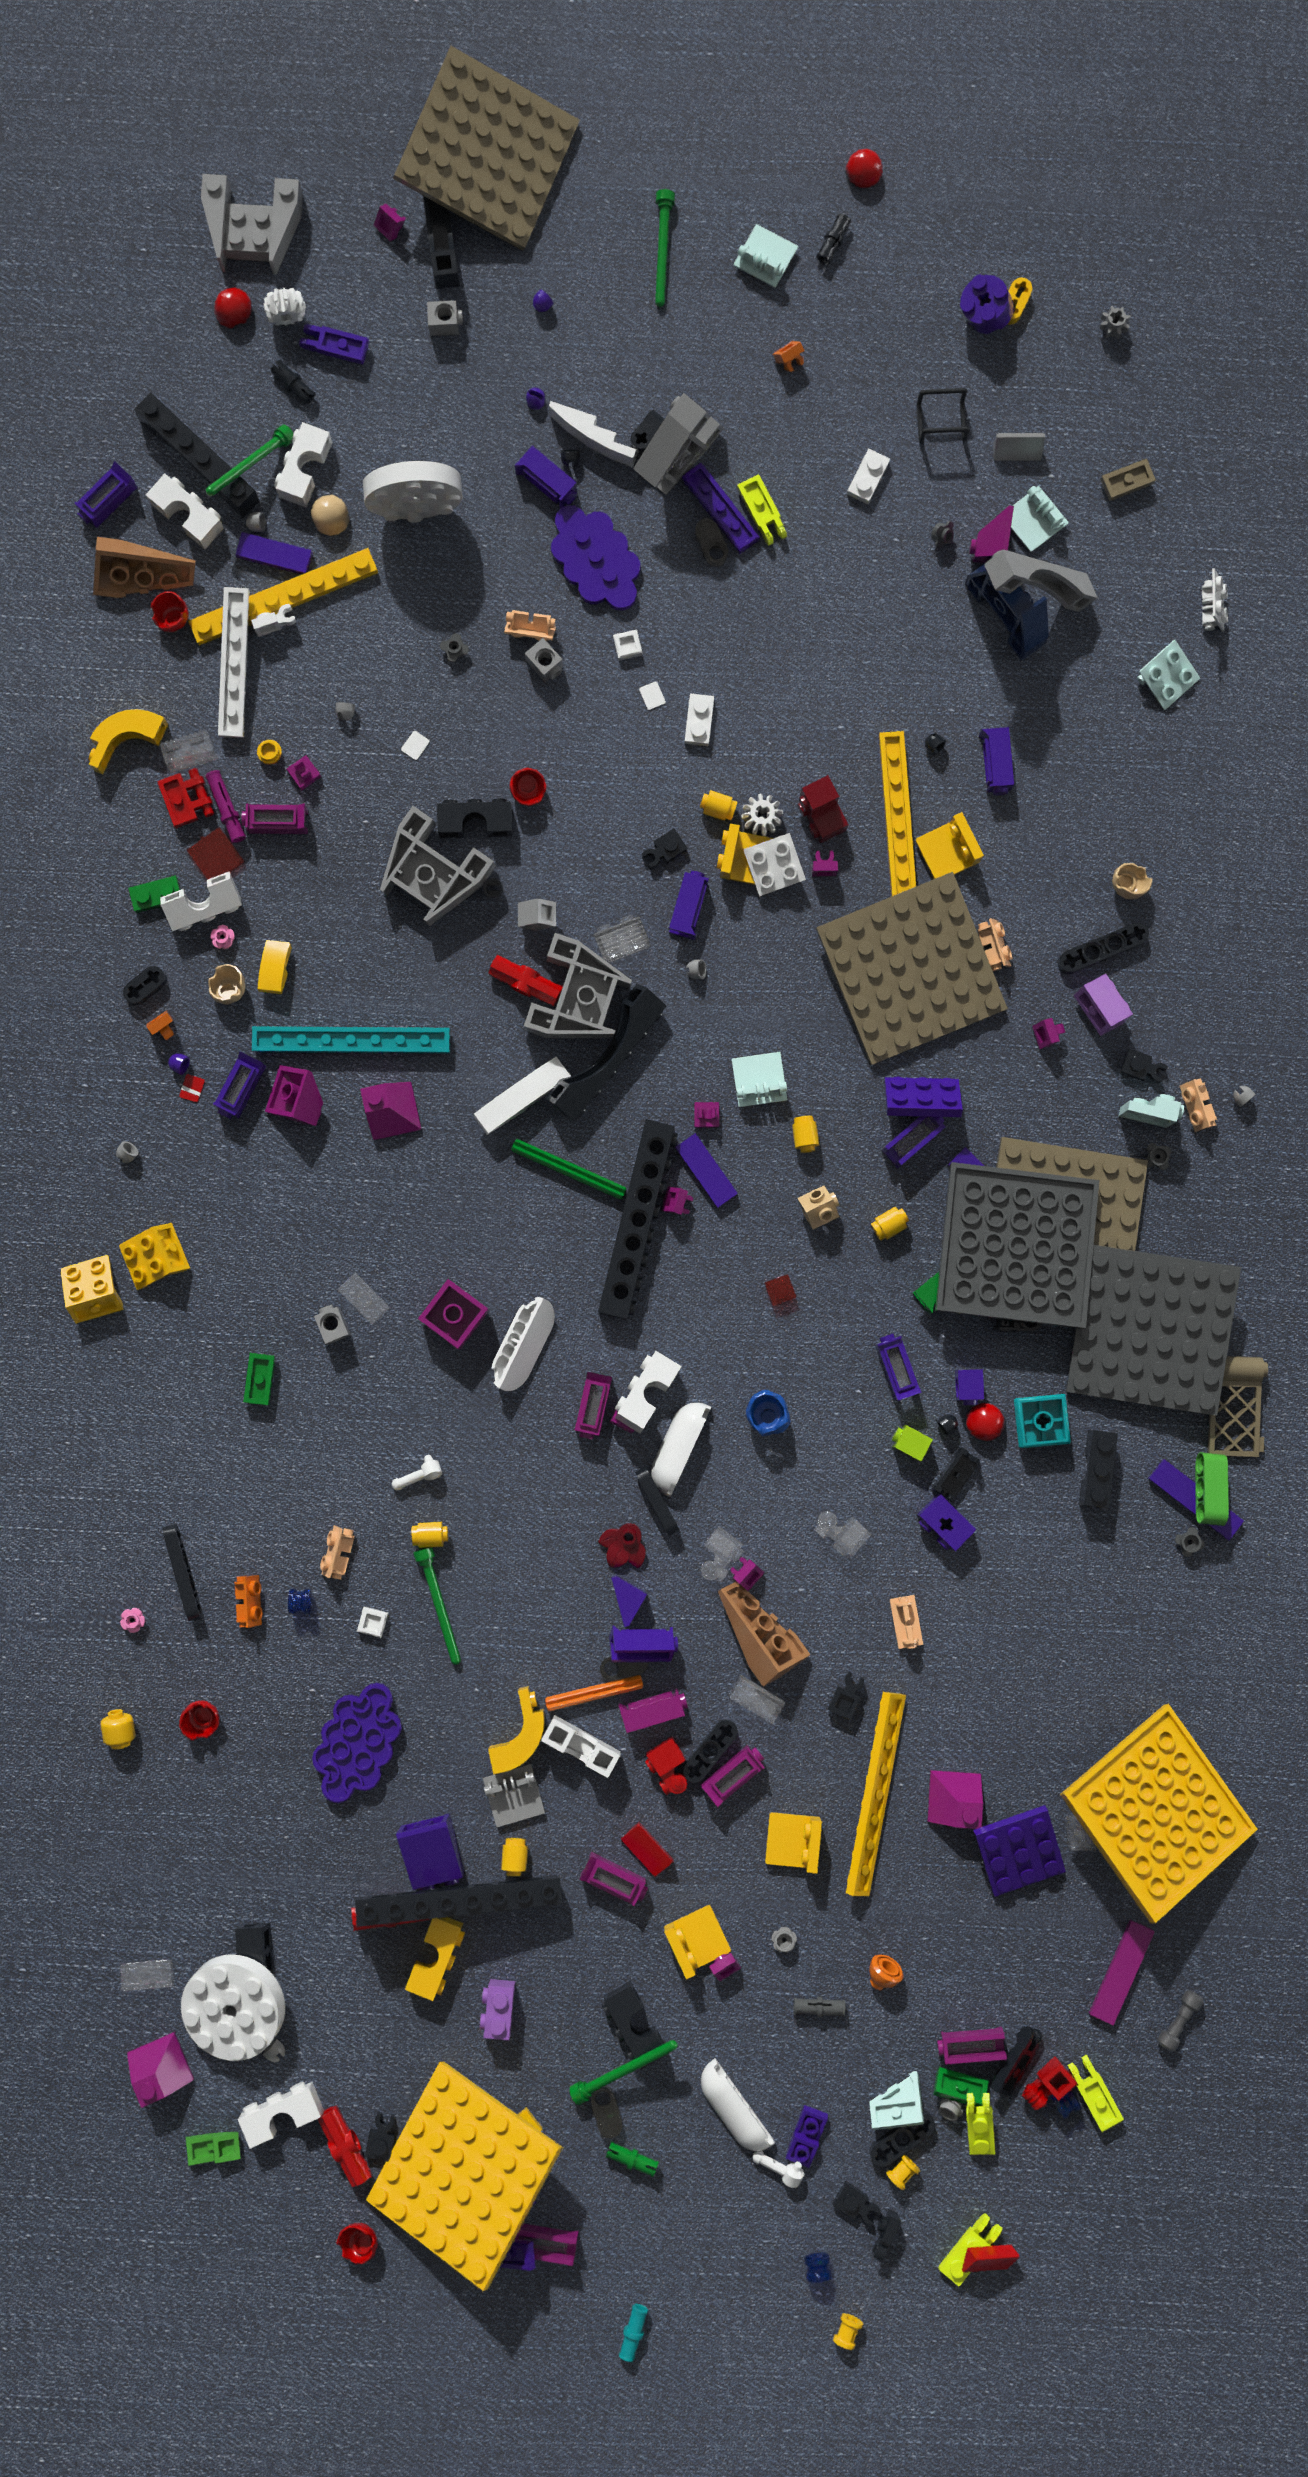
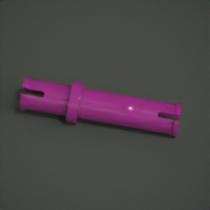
[205,770,246,843]

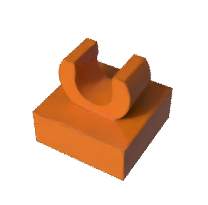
[773,341,805,372]
[146,1010,174,1040]

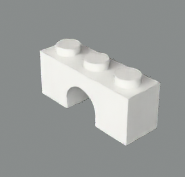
[275,422,332,507]
[146,474,224,550]
[160,871,242,931]
[615,1351,681,1434]
[541,1715,621,1778]
[238,2082,324,2148]

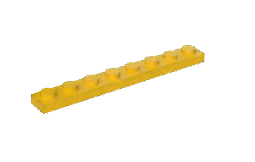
[188,548,378,646]
[879,731,916,897]
[846,1692,906,1896]

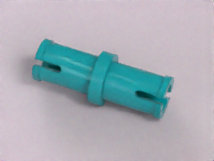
[619,2304,648,2362]

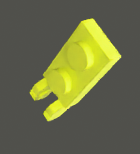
[737,474,787,546]
[1068,2055,1124,2132]
[966,2093,995,2155]
[938,2213,1002,2287]

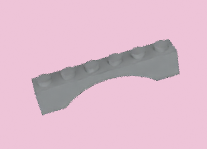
[984,549,1098,612]

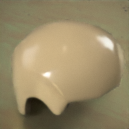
[311,495,350,536]
[1112,863,1152,899]
[208,964,246,1005]

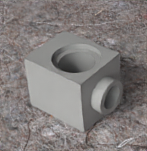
[427,301,463,336]
[525,638,563,682]
[518,898,556,931]
[314,1305,351,1345]

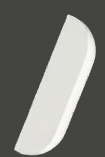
[492,1297,555,1391]
[651,1403,711,1497]
[701,2058,775,2151]

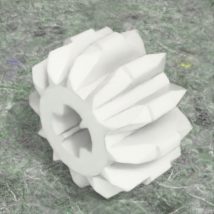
[264,288,306,326]
[741,794,783,836]

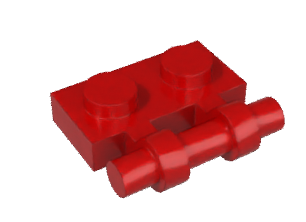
[157,768,214,828]

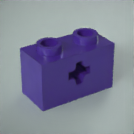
[917,1494,976,1551]

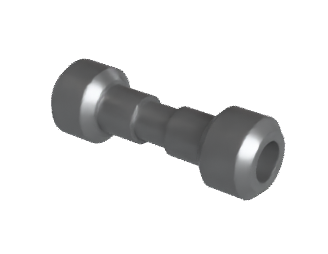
[1157,1990,1204,2052]

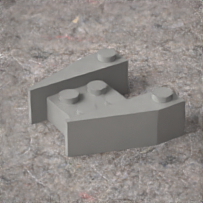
[201,174,303,275]
[633,393,724,495]
[380,806,496,926]
[523,933,632,1038]

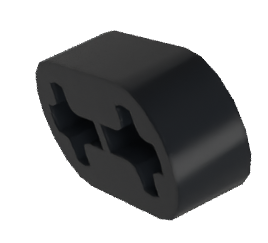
[123,966,167,1005]

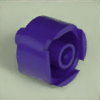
[960,274,1014,334]

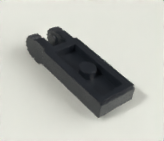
[990,2026,1043,2096]

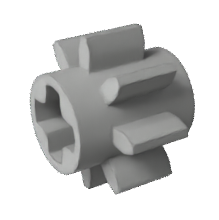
[1099,306,1130,339]

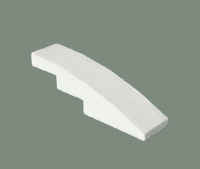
[549,401,636,467]
[473,1057,570,1135]

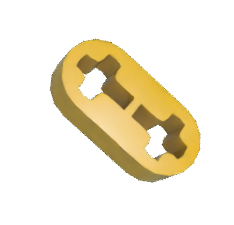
[1008,278,1032,325]

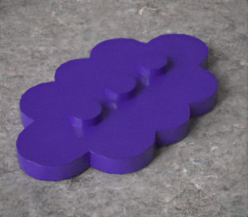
[551,505,640,610]
[312,1682,402,1803]

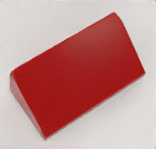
[621,1822,673,1877]
[962,2245,1019,2273]

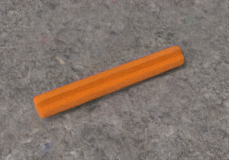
[545,1675,643,1711]

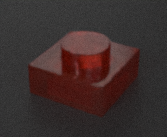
[764,1274,796,1306]

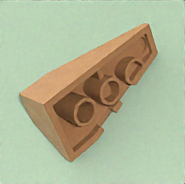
[93,537,195,598]
[718,1581,810,1687]

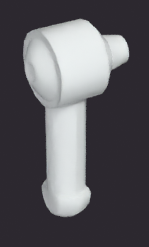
[392,1455,442,1490]
[753,2151,804,2188]

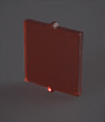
[187,827,244,879]

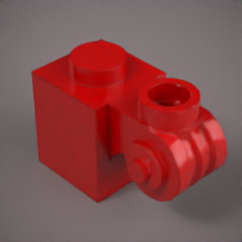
[645,1736,687,1795]
[1022,2056,1078,2110]

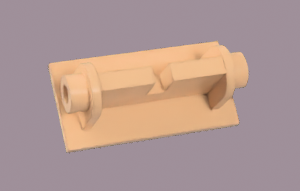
[504,610,556,641]
[977,918,1013,971]
[1180,1078,1217,1132]
[320,1525,355,1580]
[890,1595,923,1649]

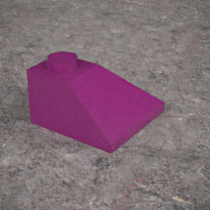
[969,505,1014,563]
[265,1065,323,1126]
[360,1082,422,1140]
[927,1770,983,1829]
[127,2031,194,2108]

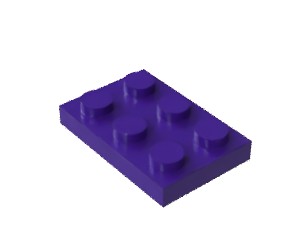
[884,1077,963,1117]

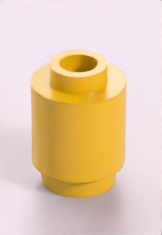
[700,790,737,821]
[792,1116,820,1153]
[871,1207,909,1241]
[411,1522,448,1548]
[501,1838,528,1876]

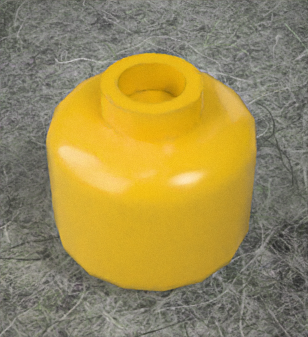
[100,1709,136,1750]

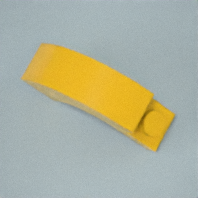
[88,709,168,774]
[488,1686,545,1774]

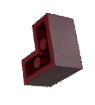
[797,775,849,843]

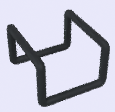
[917,388,970,444]

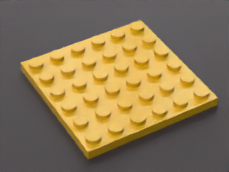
[1060,1704,1258,1923]
[366,2062,563,2291]

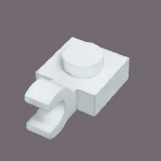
[251,604,296,637]

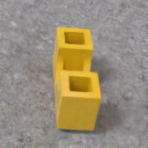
[405,1917,465,2001]

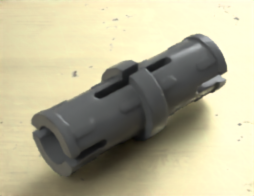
[793,1997,845,2018]

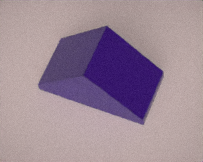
[611,1575,647,1627]

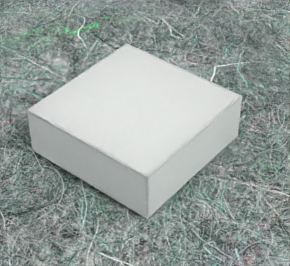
[613,630,642,661]
[357,1606,388,1638]

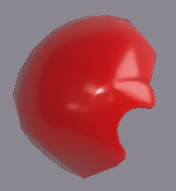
[845,149,883,188]
[214,288,252,328]
[151,591,189,632]
[509,768,546,806]
[966,1403,1005,1441]
[179,1700,220,1741]
[336,2223,378,2264]

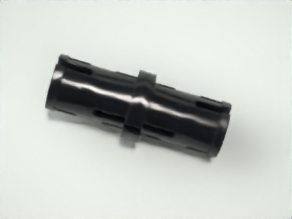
[816,213,851,265]
[270,360,316,405]

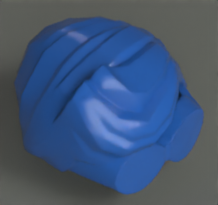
[746,1390,791,1436]

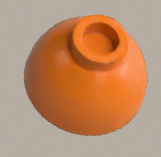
[869,1955,903,1990]

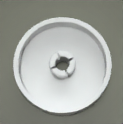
[363,461,463,522]
[181,1955,285,2061]

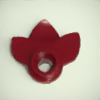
[598,1523,646,1568]

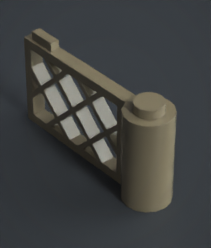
[1208,1356,1268,1457]

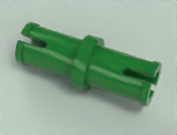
[605,2141,659,2178]

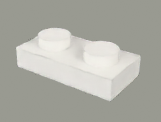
[847,448,890,504]
[684,694,714,746]

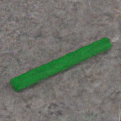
[511,1139,626,1200]

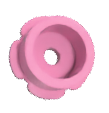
[210,925,235,949]
[120,1608,145,1633]

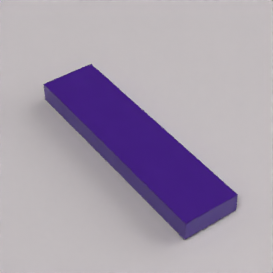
[682,463,760,554]
[1148,1459,1244,1541]

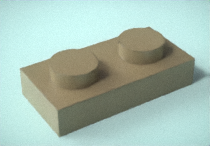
[1100,459,1156,501]

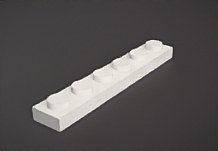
[218,587,250,738]

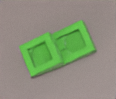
[185,2132,241,2166]

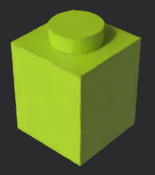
[891,1425,933,1461]

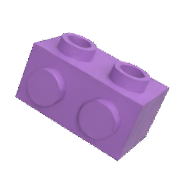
[1074,974,1133,1036]
[480,1979,515,2040]

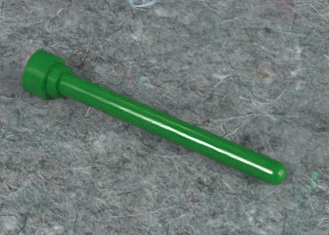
[655,189,675,307]
[206,424,294,496]
[413,1547,461,1665]
[569,2040,678,2105]

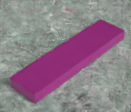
[1089,1919,1155,2025]

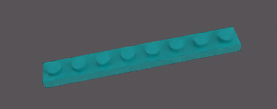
[252,1026,450,1054]

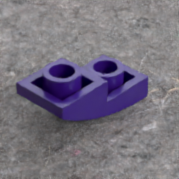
[785,2105,828,2168]

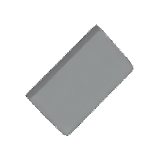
[993,433,1045,461]

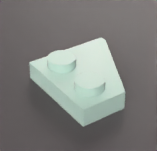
[870,2071,924,2130]

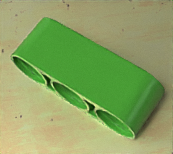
[1195,1452,1229,1526]

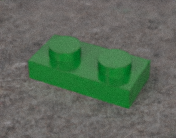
[128,875,181,913]
[243,1353,276,1405]
[933,2067,988,2106]

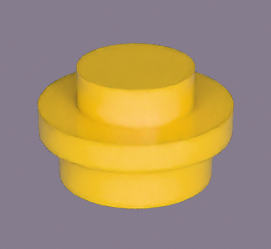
[257,740,282,765]

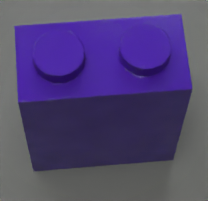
[396,1814,464,1890]

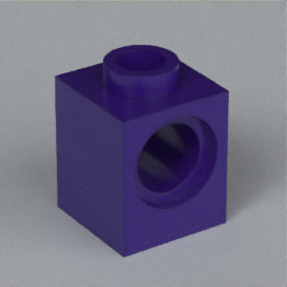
[955,1369,984,1405]

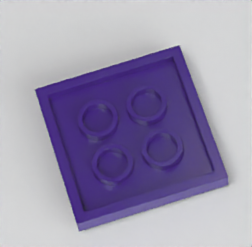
[973,1805,1066,1897]

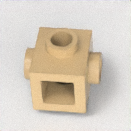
[797,1186,840,1229]

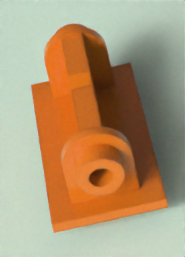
[234,1575,263,1628]

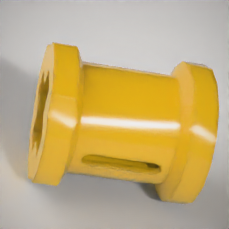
[886,2154,920,2190]
[833,2313,863,2350]

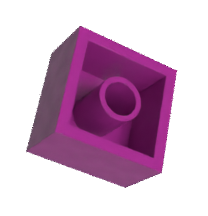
[418,1279,490,1350]

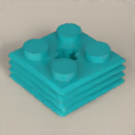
[1014,1394,1071,1448]

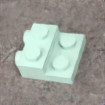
[1119,1094,1184,1128]

